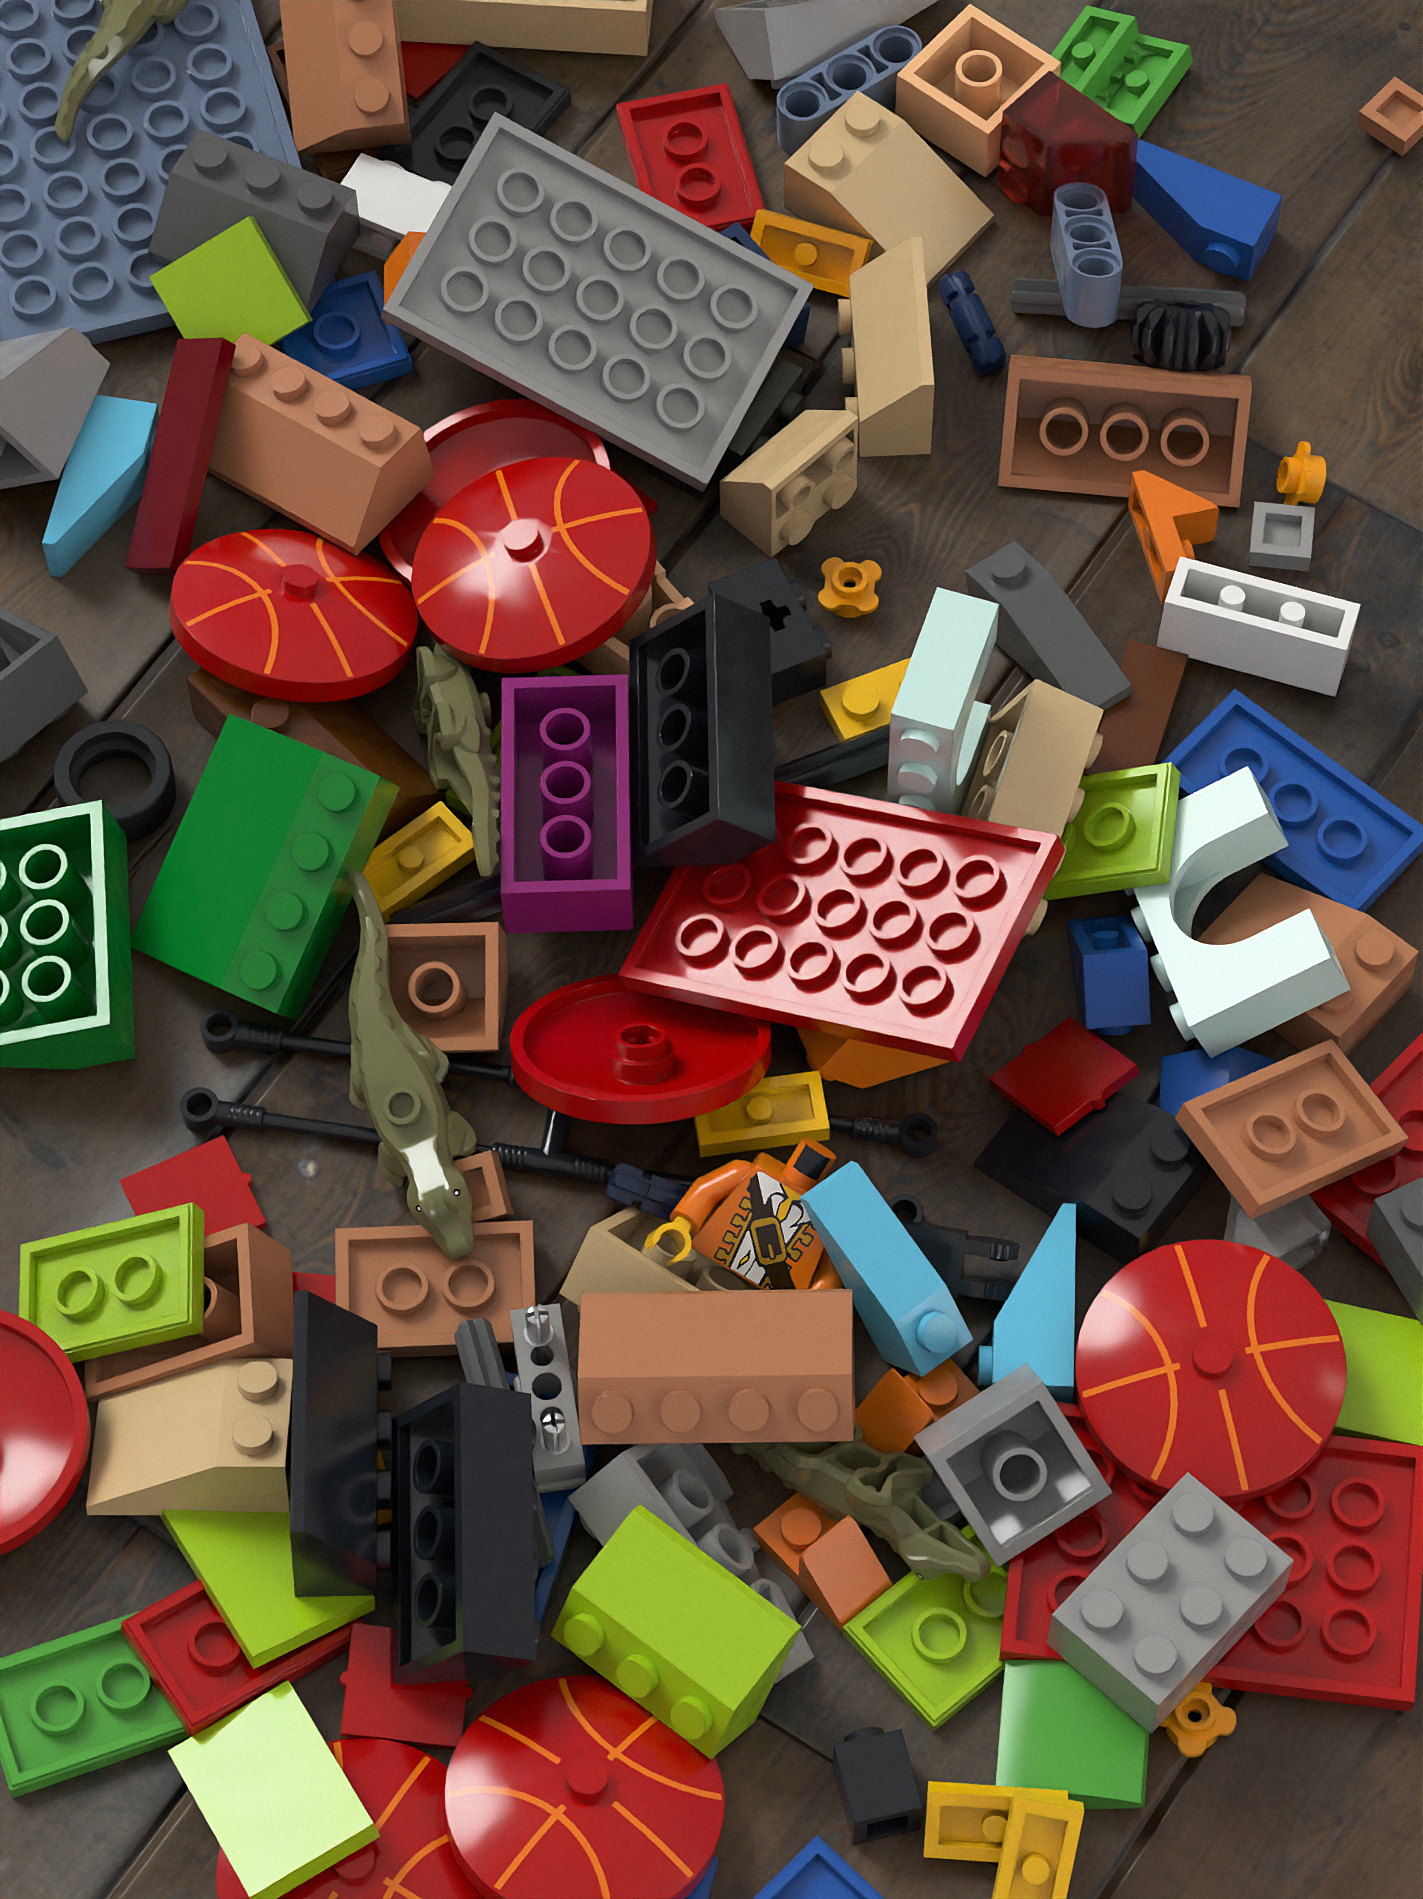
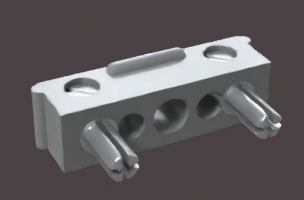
[510,1303,587,1494]

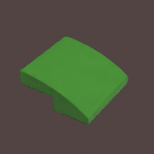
[1051,5,1193,139]
[995,1660,1149,1809]

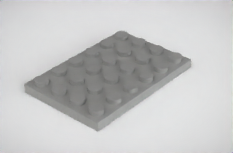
[380,112,814,492]

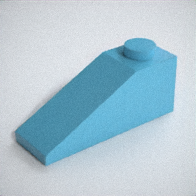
[42,395,160,578]
[799,1161,974,1377]
[978,1203,1076,1403]

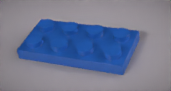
[1161,689,1423,913]

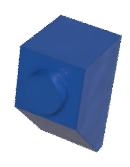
[1066,914,1151,1035]

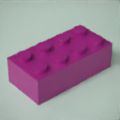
[501,674,634,934]

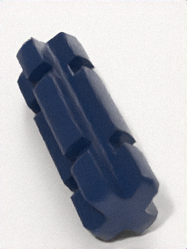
[939,270,1006,376]
[606,1162,689,1223]

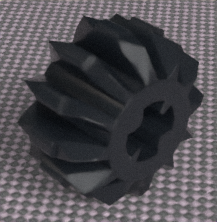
[1130,298,1232,372]

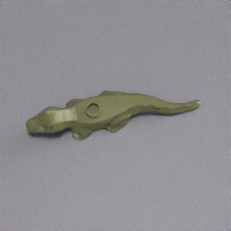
[54,0,188,143]
[411,634,501,876]
[346,870,478,1260]
[730,1422,991,1582]

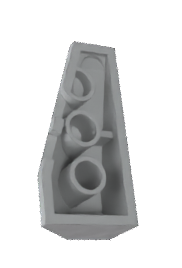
[714,0,938,89]
[568,1443,814,1684]

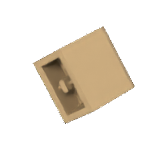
[720,410,859,558]

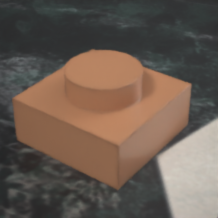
[1357,77,1423,156]
[453,1150,514,1223]

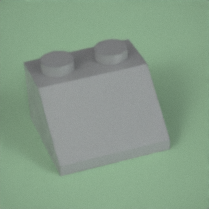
[913,1363,1113,1567]

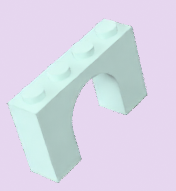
[887,587,999,815]
[1124,766,1351,1058]

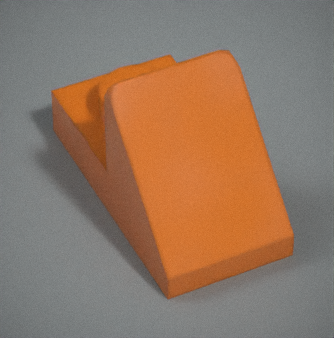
[1128,470,1219,605]
[855,1357,981,1457]
[753,1492,893,1632]

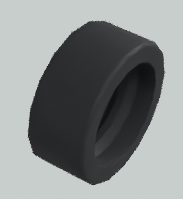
[54,720,176,843]

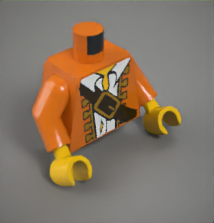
[645,1137,844,1290]

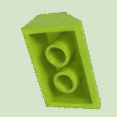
[551,1504,802,1759]

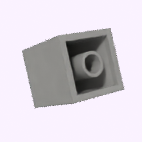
[0,326,110,489]

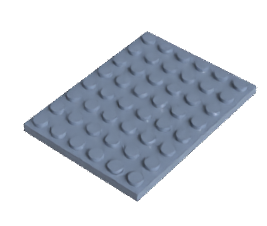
[0,0,335,345]

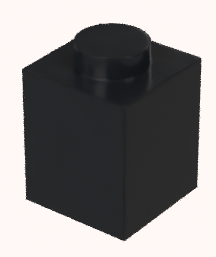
[833,1727,922,1845]

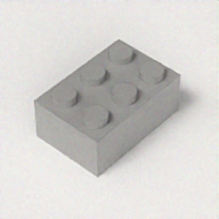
[1046,1472,1294,1734]

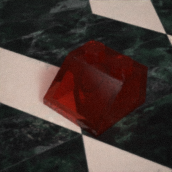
[997,70,1139,216]

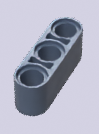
[776,25,922,155]
[1050,182,1123,328]

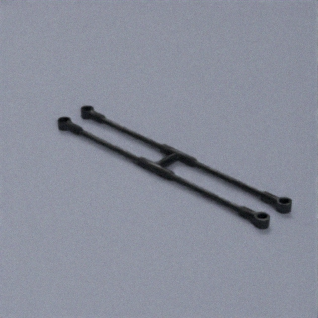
[180,1008,937,1223]

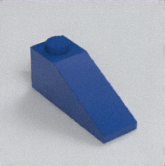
[1113,132,1282,282]

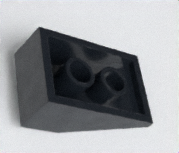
[974,1092,1211,1266]

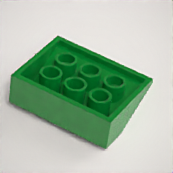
[131,713,400,1021]
[0,800,135,1069]

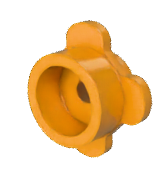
[1276,441,1326,506]
[818,557,882,618]
[1159,1682,1236,1757]

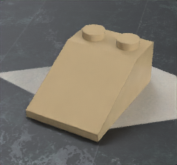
[784,91,994,290]
[86,1358,293,1515]

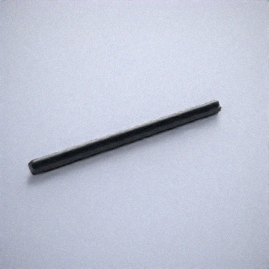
[390,724,890,924]

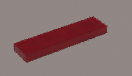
[125,337,236,575]

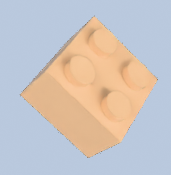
[895,4,1061,178]

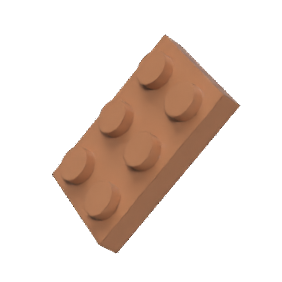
[1175,1038,1409,1220]
[335,1220,536,1358]

